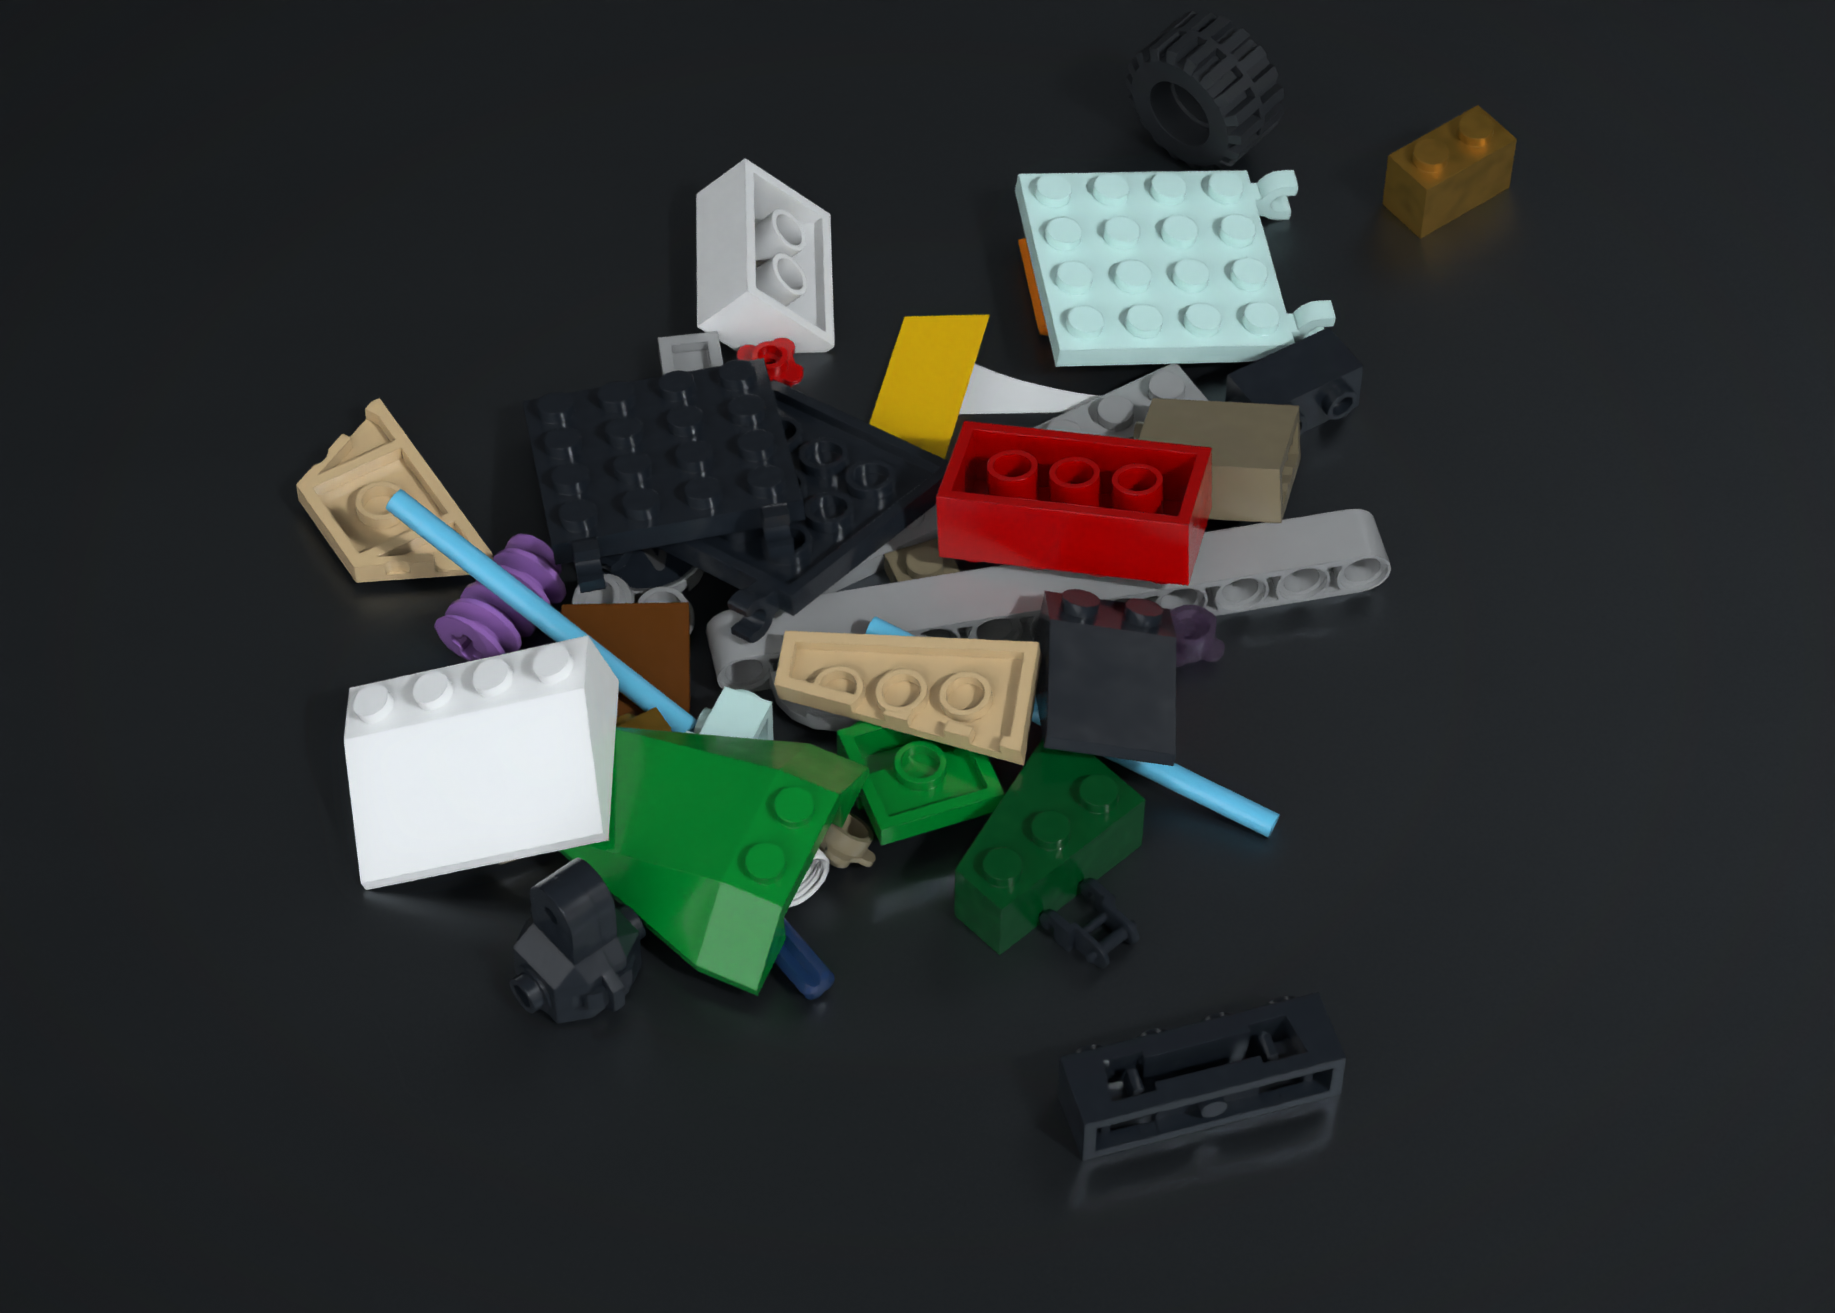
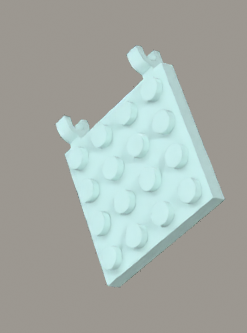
[1015,170,1336,367]

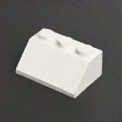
[696,158,835,353]

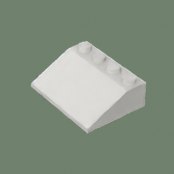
[344,635,619,890]

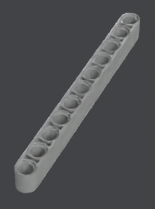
[706,509,1391,692]

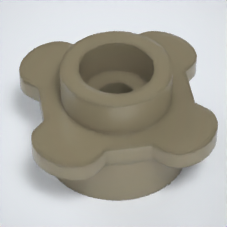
[819,813,876,868]

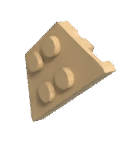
[296,398,493,583]

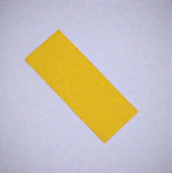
[869,315,990,459]

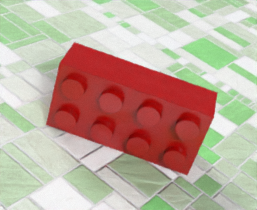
[936,421,1212,586]

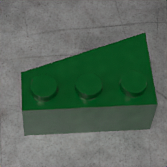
[954,738,1145,955]

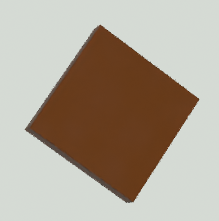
[561,602,691,717]

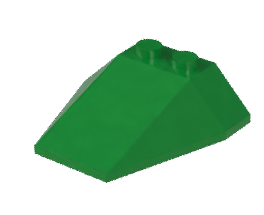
[559,727,869,996]

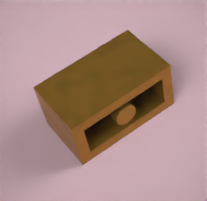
[1382,105,1517,239]

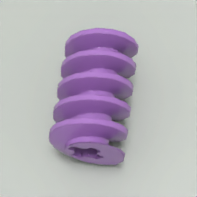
[434,533,567,661]

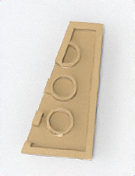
[774,631,1042,766]

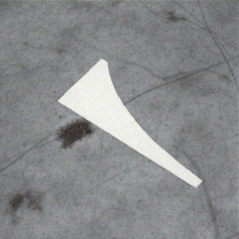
[959,363,1100,414]

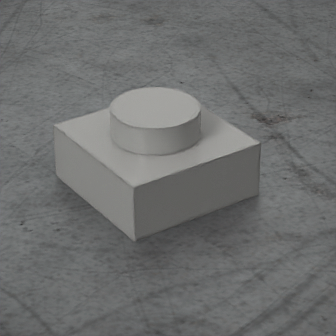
[658,331,723,376]

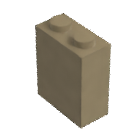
[1133,398,1301,523]

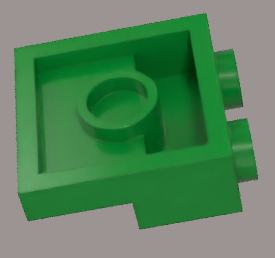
[837,721,1005,846]

